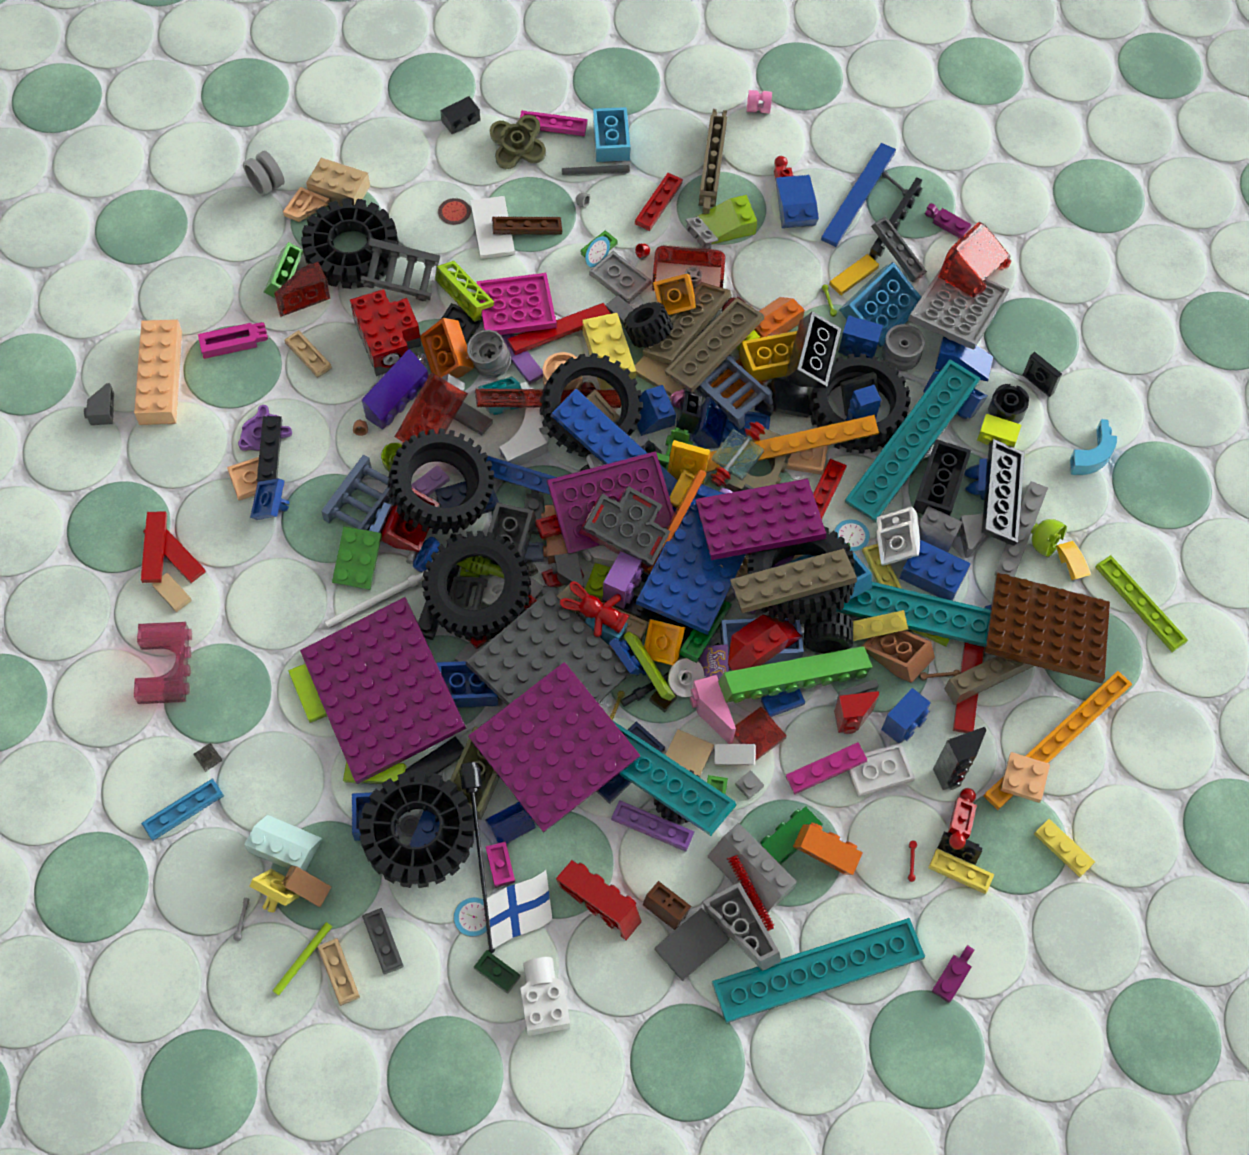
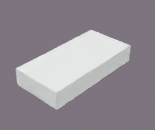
[715,744,756,765]

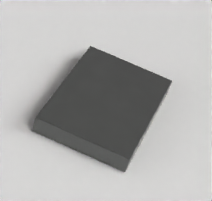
[654,908,730,981]

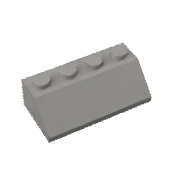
[707,823,797,913]

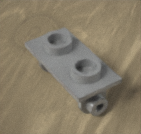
[685,217,718,250]

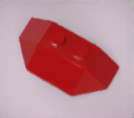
[728,614,802,671]

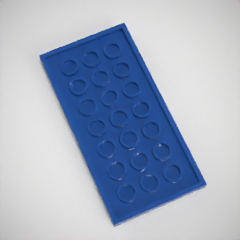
[636,484,747,635]

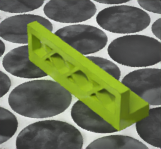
[435,261,494,321]

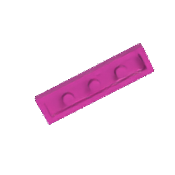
[520,110,588,136]
[786,742,867,795]

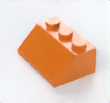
[754,297,805,338]
[420,318,474,381]

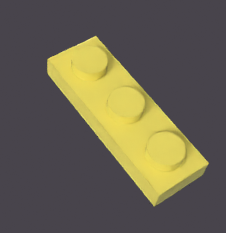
[853,610,908,641]
[1034,819,1095,877]

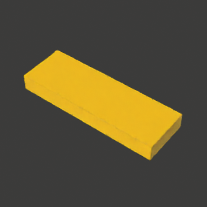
[829,254,879,295]

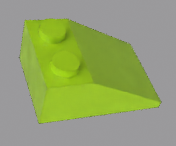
[696,195,757,244]

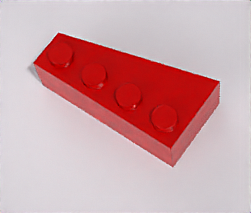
[556,860,642,940]

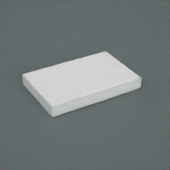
[848,743,915,797]

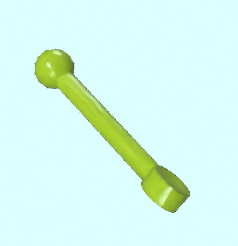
[822,284,837,317]

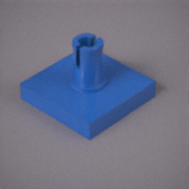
[250,478,290,520]

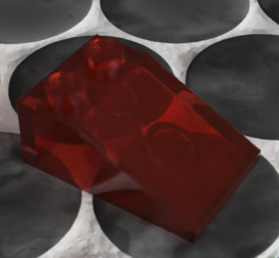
[274,262,330,317]

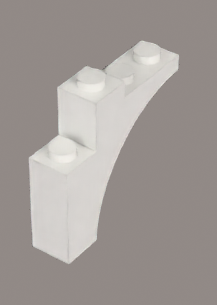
[499,382,549,465]

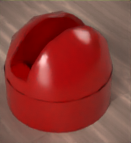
[635,243,651,258]

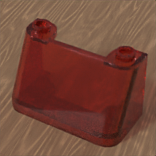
[938,222,1012,298]

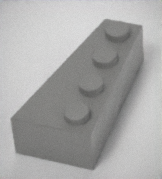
[702,882,781,971]

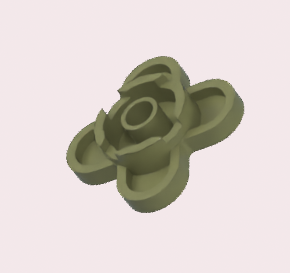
[490,115,546,169]

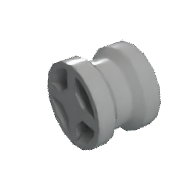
[685,267,702,289]

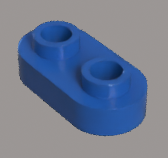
[413,536,440,572]

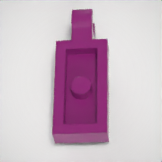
[925,203,972,240]
[932,945,975,1003]

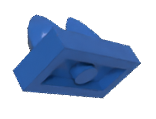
[964,458,988,500]

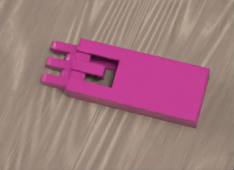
[198,322,268,359]

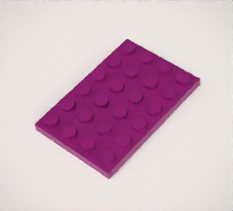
[546,451,674,554]
[696,478,826,560]

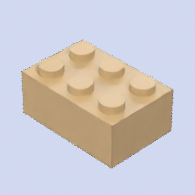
[306,157,370,206]

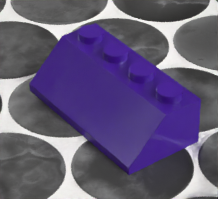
[362,349,429,430]

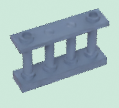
[695,355,773,429]
[321,454,392,531]

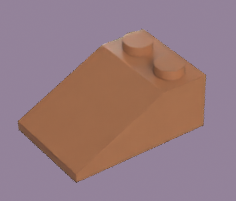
[861,630,935,683]

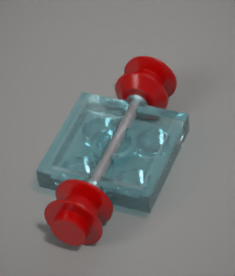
[710,422,765,487]

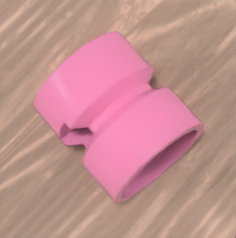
[747,90,772,114]

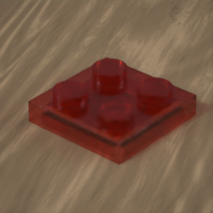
[734,707,787,761]

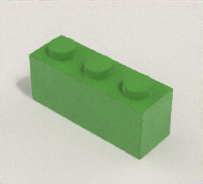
[264,242,303,301]

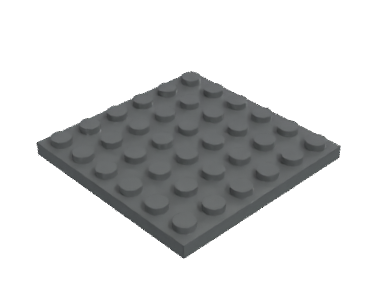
[466,590,631,705]

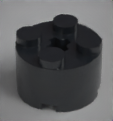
[988,384,1029,424]

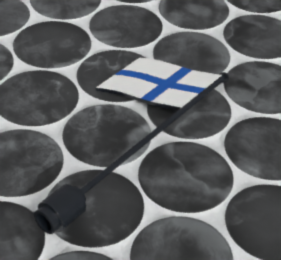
[459,762,553,953]

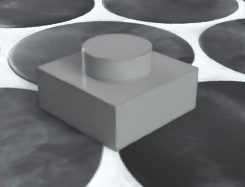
[735,770,764,800]

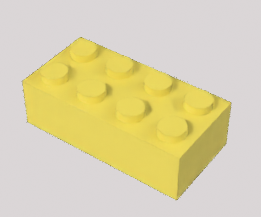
[582,313,636,390]

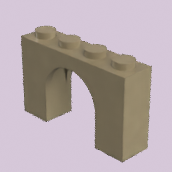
[725,426,791,492]

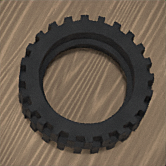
[539,353,643,457]
[809,354,911,454]

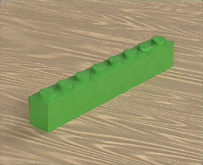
[718,646,872,703]

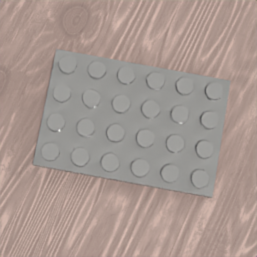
[908,261,1010,350]

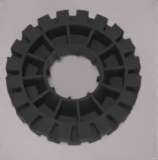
[301,198,399,289]
[359,771,475,888]

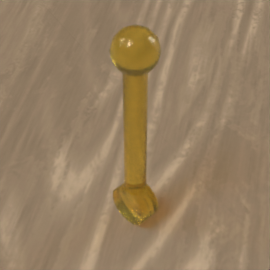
[610,690,625,720]

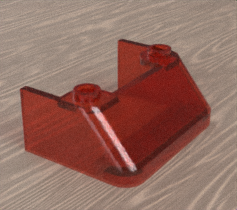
[652,244,725,291]

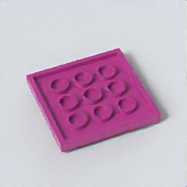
[476,273,557,335]

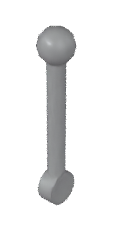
[233,898,249,941]

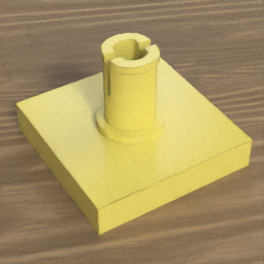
[249,869,301,912]

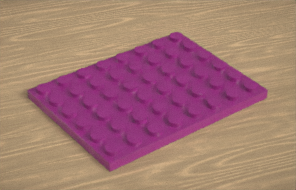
[300,597,467,784]

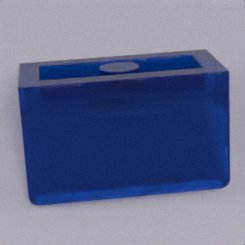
[485,802,535,844]

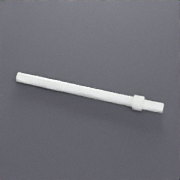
[325,569,428,628]

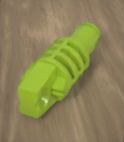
[456,556,504,579]

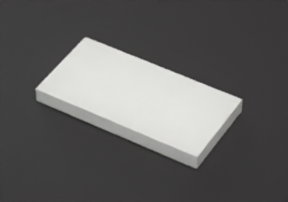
[470,196,515,259]

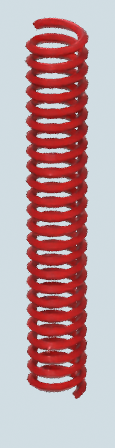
[726,855,774,931]

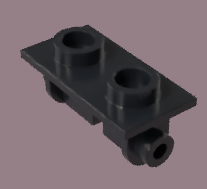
[937,831,982,865]

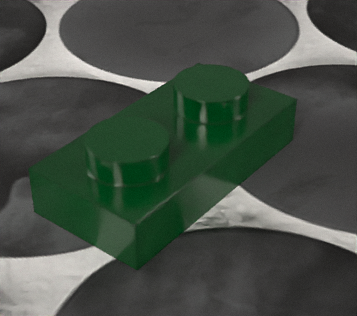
[474,950,521,994]

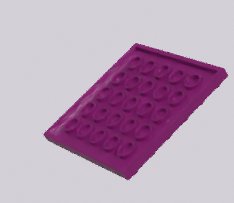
[468,662,640,833]

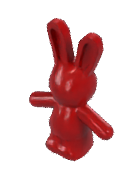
[560,581,629,637]

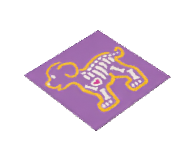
[699,644,729,679]

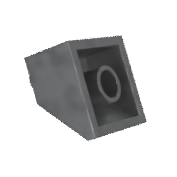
[919,506,963,552]

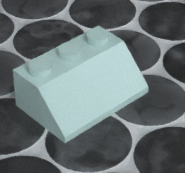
[244,815,323,871]

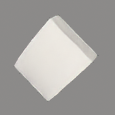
[876,507,920,566]

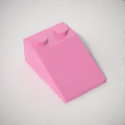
[690,675,736,744]

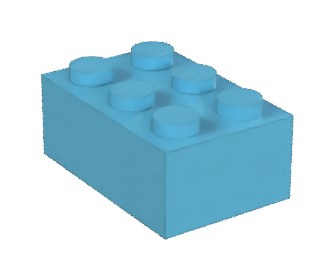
[593,107,631,162]

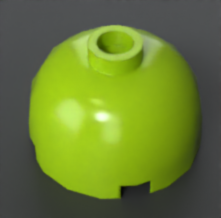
[1031,519,1067,557]

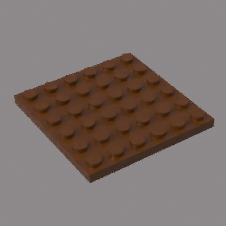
[985,572,1110,684]

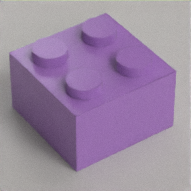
[603,551,643,609]

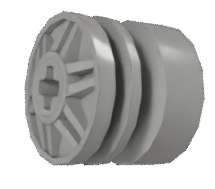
[467,330,511,378]

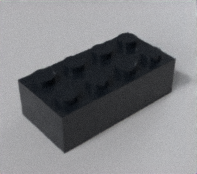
[913,439,972,516]

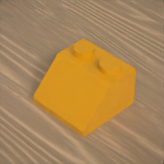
[653,274,696,315]

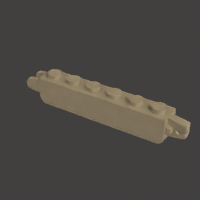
[698,109,727,214]

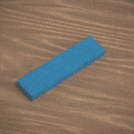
[141,778,224,841]

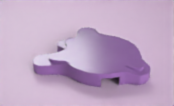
[238,404,292,451]

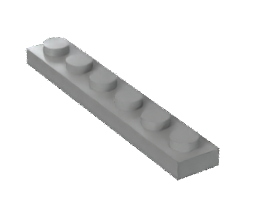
[994,481,1048,577]

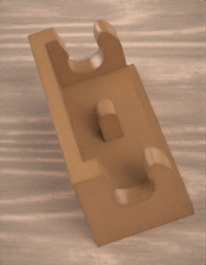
[282,866,331,907]

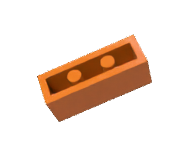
[793,823,863,875]

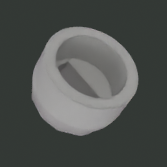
[576,193,590,207]

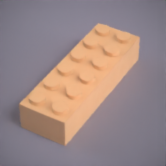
[134,319,182,425]

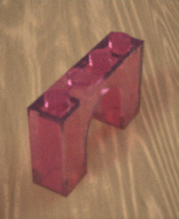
[134,622,192,704]

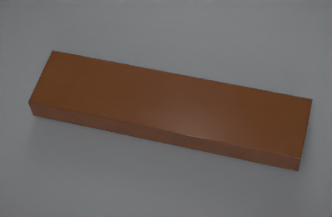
[491,217,562,235]

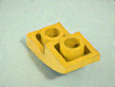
[1056,541,1091,580]

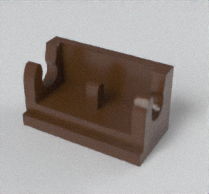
[643,881,692,930]

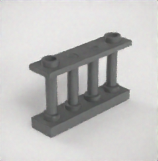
[361,238,440,301]

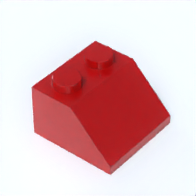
[834,691,879,734]

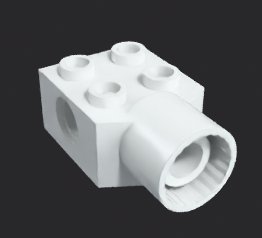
[520,957,570,1036]

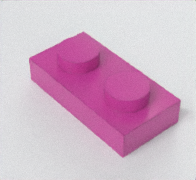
[485,842,515,888]

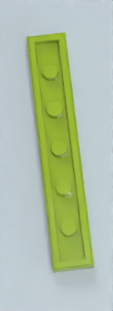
[1095,555,1188,653]

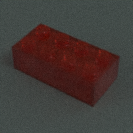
[394,372,468,443]

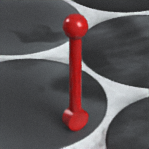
[908,840,917,882]

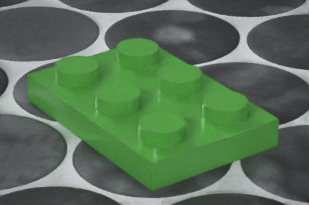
[332,526,382,590]

